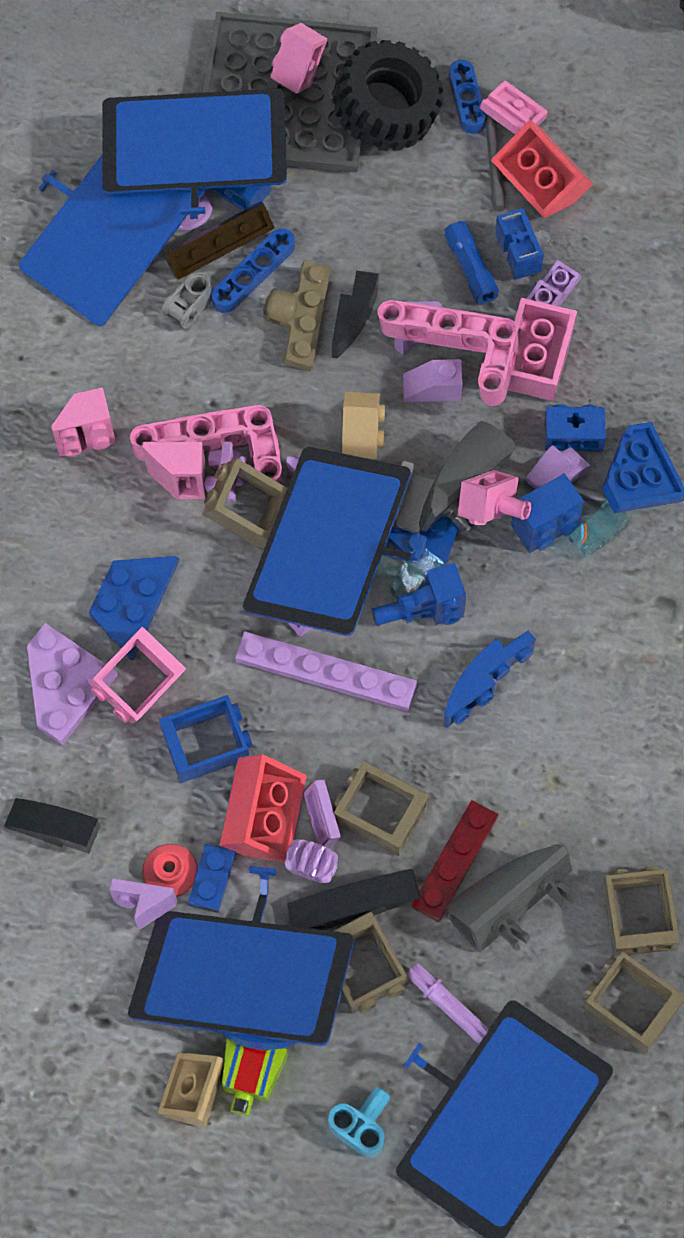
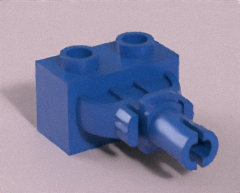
[372,562,466,626]

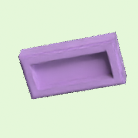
[303,780,341,848]

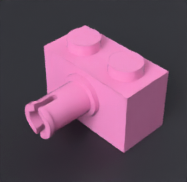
[270,23,327,94]
[458,470,531,525]

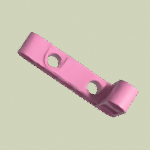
[378,300,518,406]
[130,405,283,485]

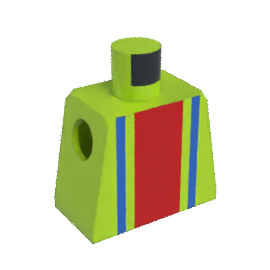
[222,1038,288,1116]

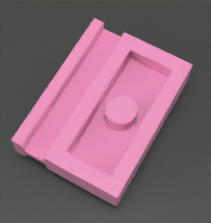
[479,81,548,134]

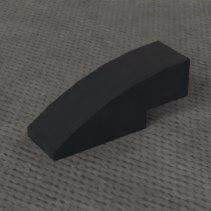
[332,271,379,358]
[4,798,101,854]

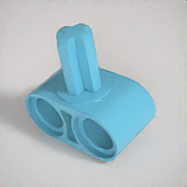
[328,1087,390,1157]

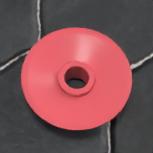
[142,844,198,897]

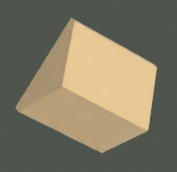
[157,1052,224,1129]

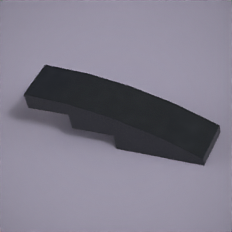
[287,869,421,929]

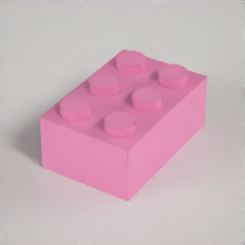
[508,298,577,401]

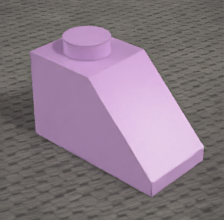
[403,359,462,402]

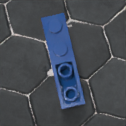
[443,630,536,728]

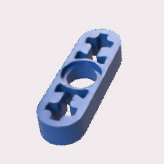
[449,59,486,134]

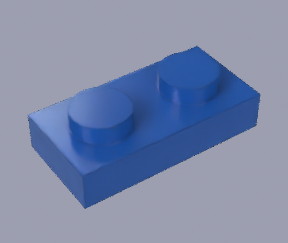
[188,844,236,913]

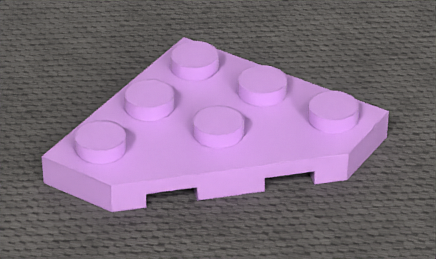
[27,623,118,745]

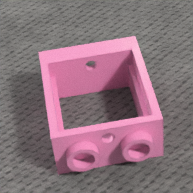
[88,627,186,724]

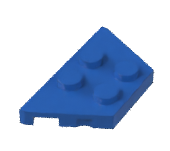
[388,517,459,576]
[89,556,179,661]

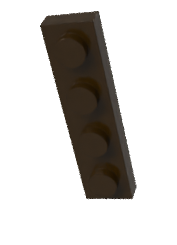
[163,202,275,280]

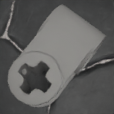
[162,272,212,329]

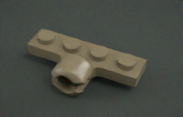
[263,260,331,372]

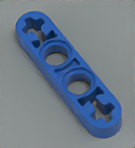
[212,228,295,313]

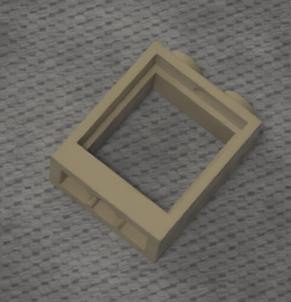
[202,458,288,549]
[332,761,429,856]
[603,866,680,957]
[335,912,408,1014]
[583,951,684,1054]

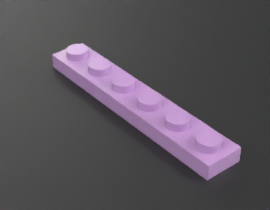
[235,631,417,712]

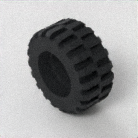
[333,40,444,151]

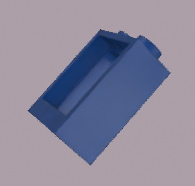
[159,695,253,783]

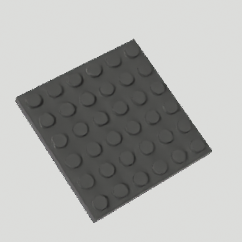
[202,12,377,173]

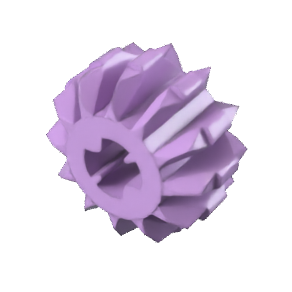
[284,839,338,883]

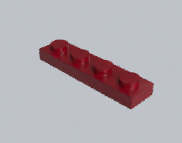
[412,800,499,922]

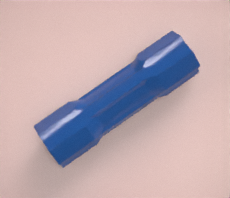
[444,221,499,305]

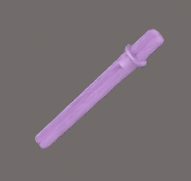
[407,964,489,1044]

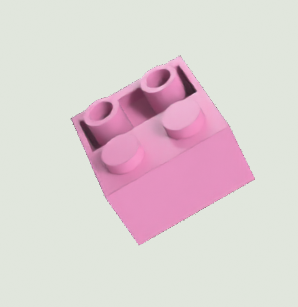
[51,387,116,457]
[143,439,206,499]

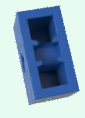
[545,404,606,452]

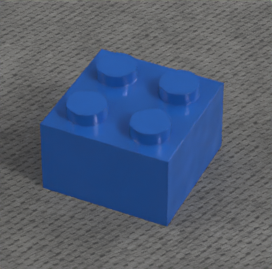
[511,473,584,553]

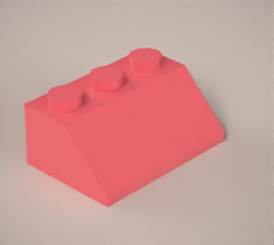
[491,120,594,218]
[220,754,307,863]

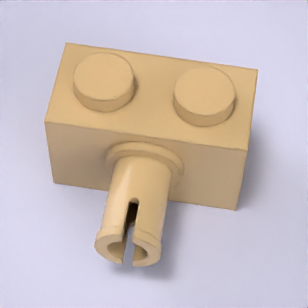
[342,392,385,459]

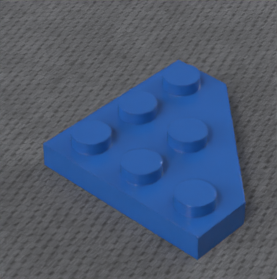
[602,422,684,513]

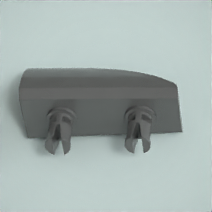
[419,421,518,535]
[444,845,576,952]

